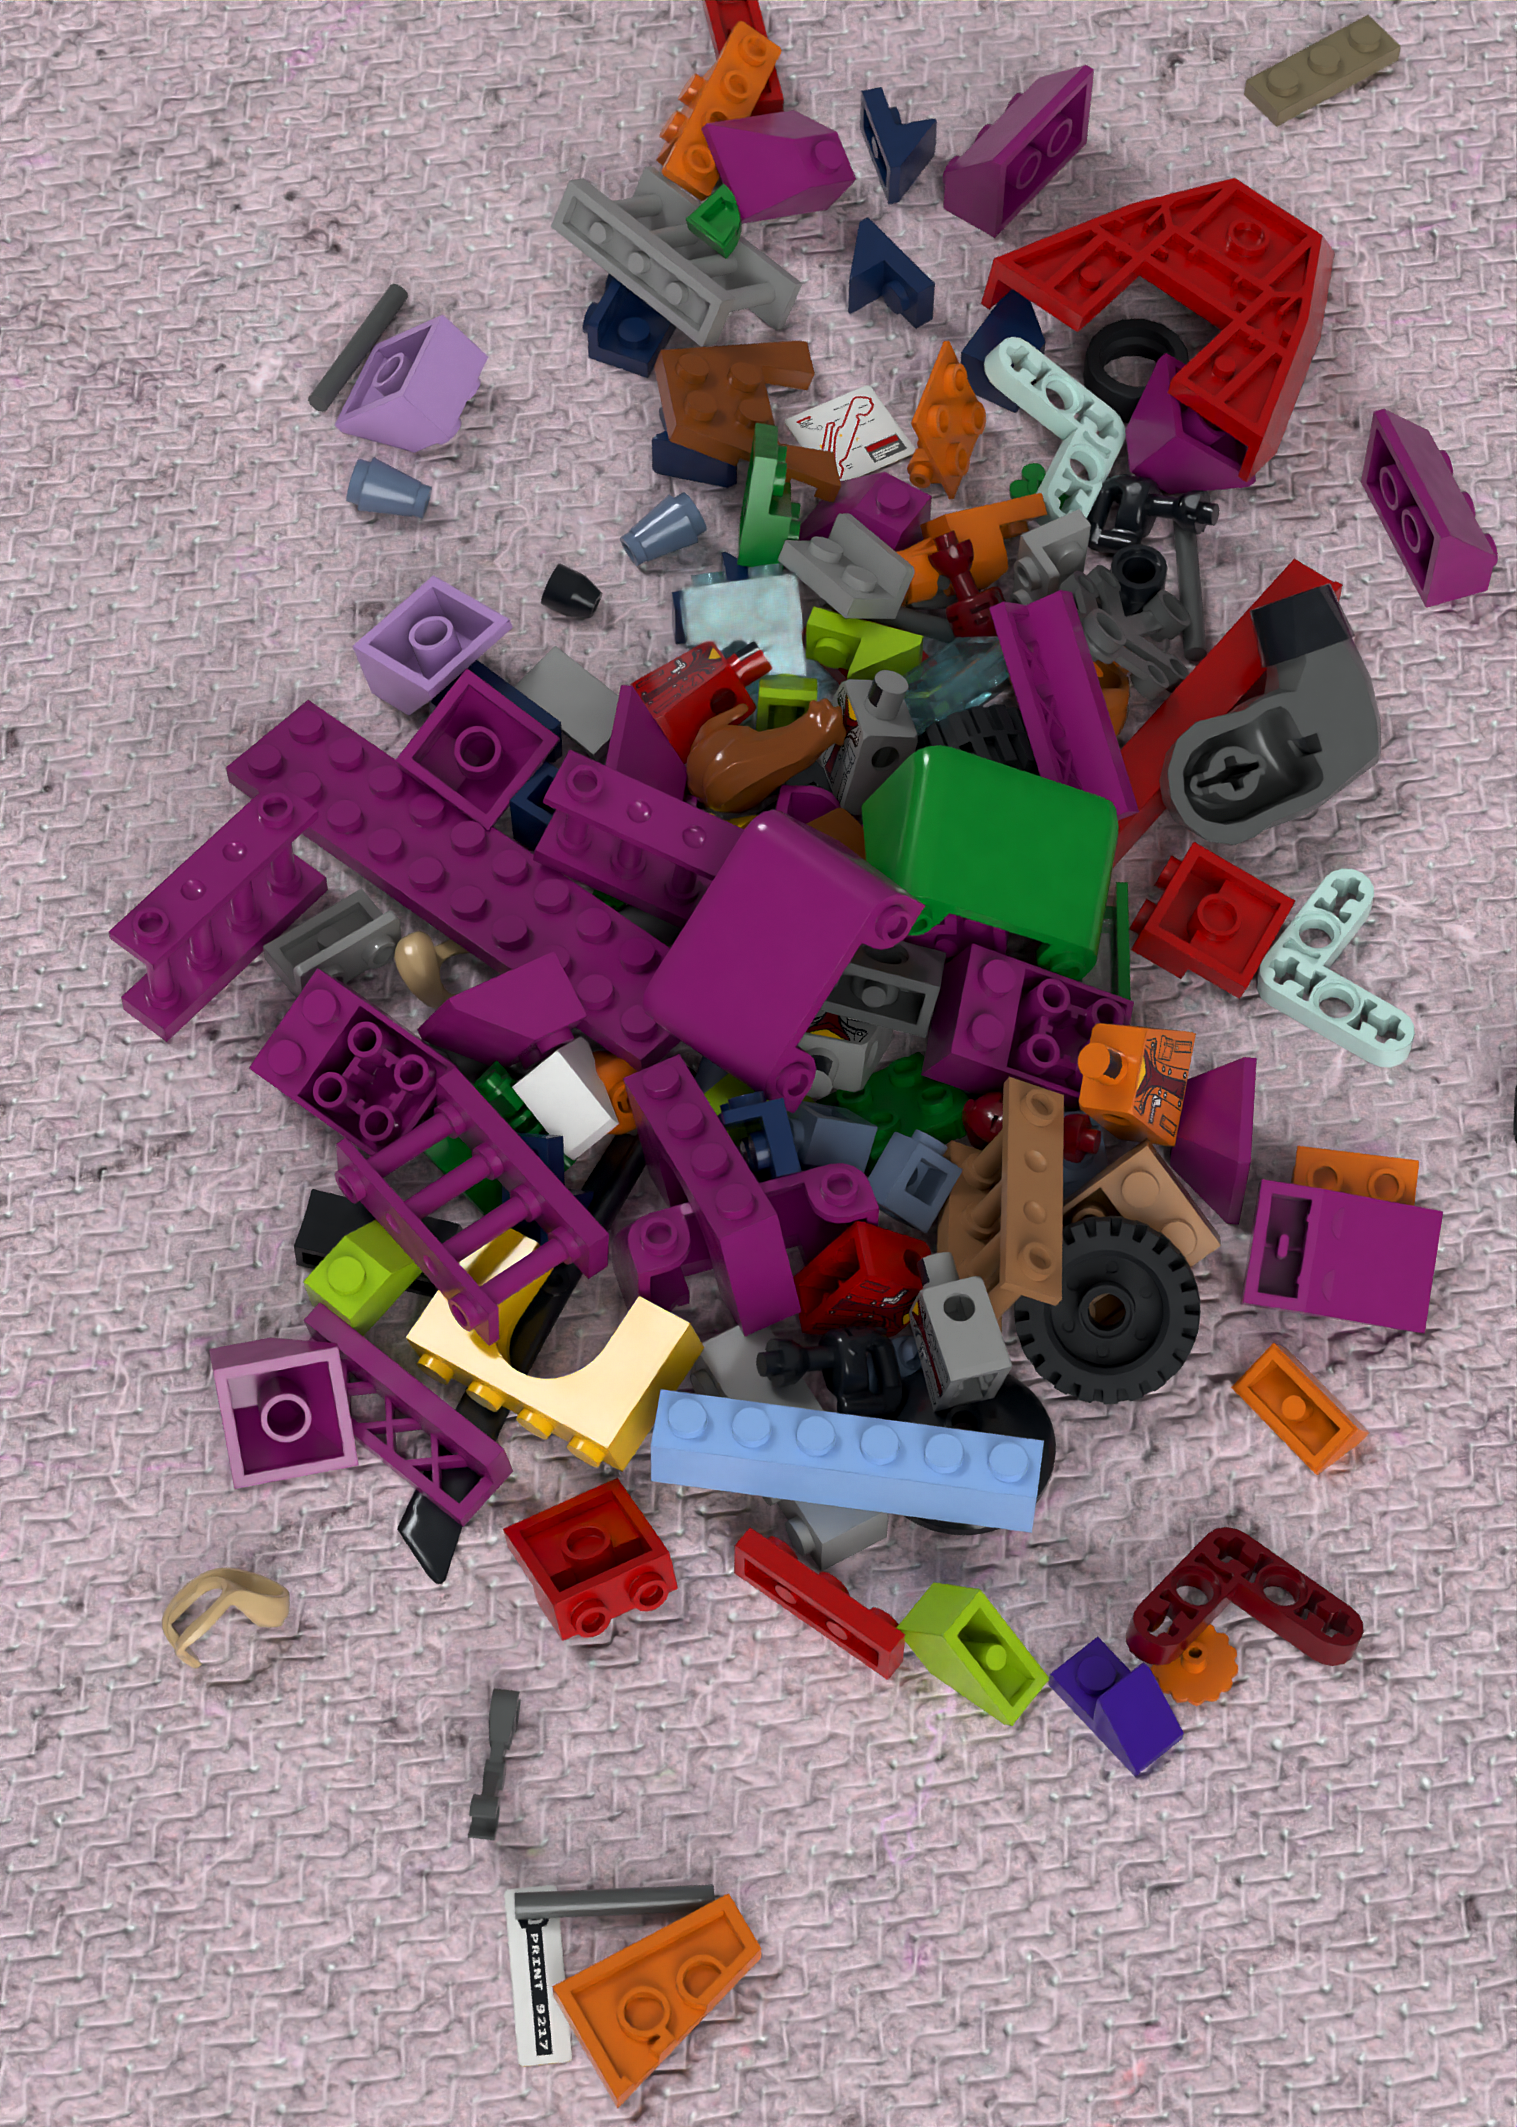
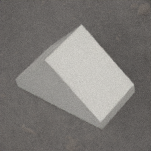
[512,1037,619,1160]

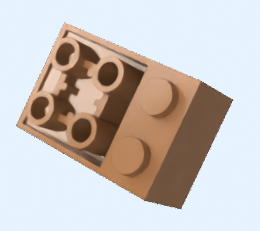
[1063,1138,1221,1325]

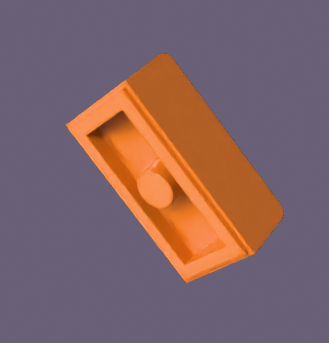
[1231,1343,1370,1475]

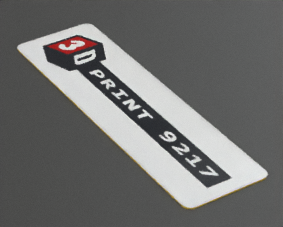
[504,1885,572,2067]

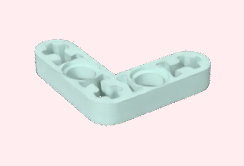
[984,337,1126,526]
[1257,869,1415,1067]

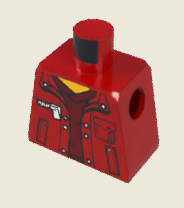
[630,641,773,764]
[793,1221,931,1337]

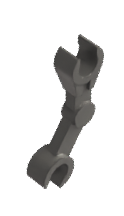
[468,1688,521,1841]

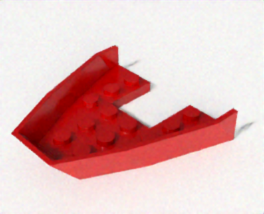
[981,178,1335,483]

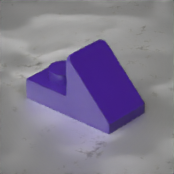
[1048,1637,1184,1777]

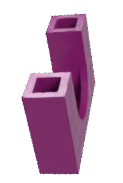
[623,1054,801,1337]

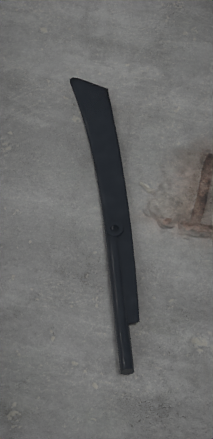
[397,1066,696,1584]

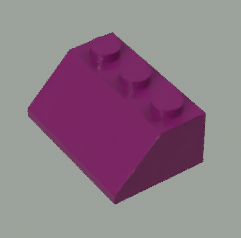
[942,65,1094,238]
[1361,409,1498,608]

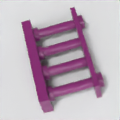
[533,750,744,929]
[109,779,328,1042]
[335,1067,609,1346]

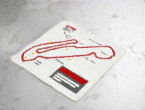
[785,385,915,481]

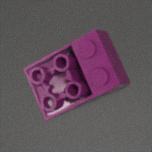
[921,943,1134,1109]
[249,968,459,1156]
[1240,1179,1443,1334]

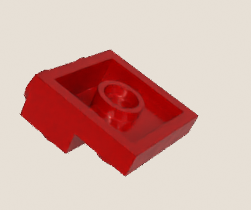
[1129,842,1295,999]
[503,1478,678,1641]

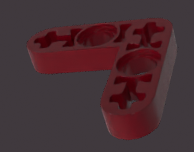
[1126,1527,1364,1666]

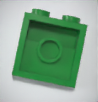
[737,423,801,577]

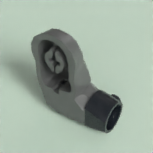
[1159,583,1382,845]

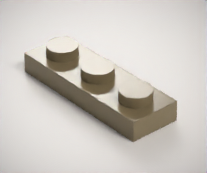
[1244,15,1401,127]

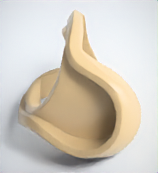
[394,931,501,1010]
[162,1567,290,1669]

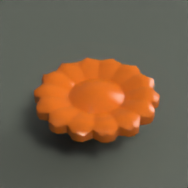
[1150,1624,1238,1706]

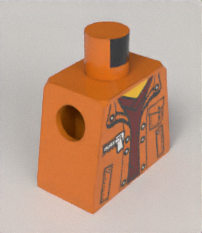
[1078,1023,1196,1147]

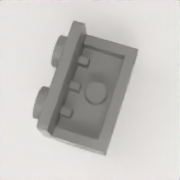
[263,888,402,999]

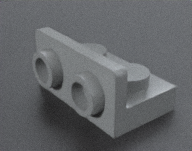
[1009,509,1091,605]
[778,513,915,619]

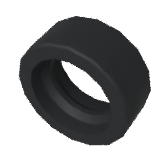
[1083,318,1189,424]

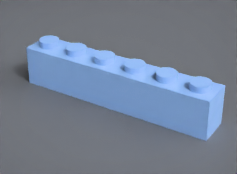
[651,1389,1044,1533]

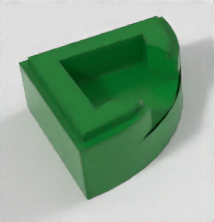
[685,184,742,259]

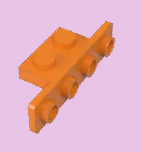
[656,21,782,201]

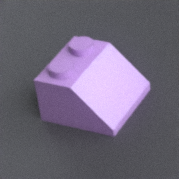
[334,314,488,453]
[352,575,513,715]

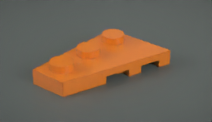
[552,1893,762,2109]

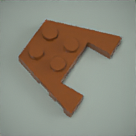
[654,340,841,502]

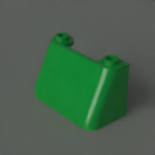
[861,745,1119,982]

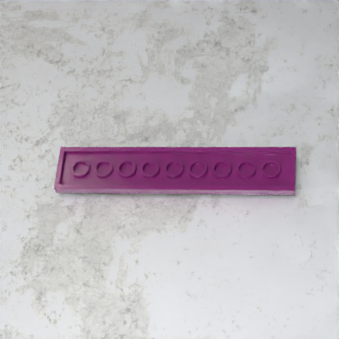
[225,700,681,1072]

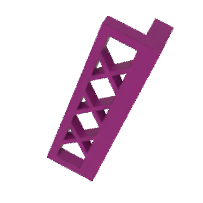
[989,590,1139,821]
[303,1302,513,1527]

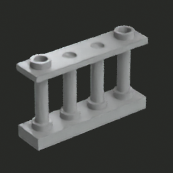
[551,166,803,347]

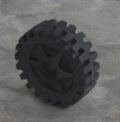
[1014,1215,1201,1404]

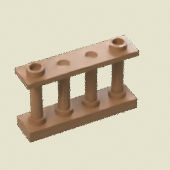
[937,1077,1064,1331]

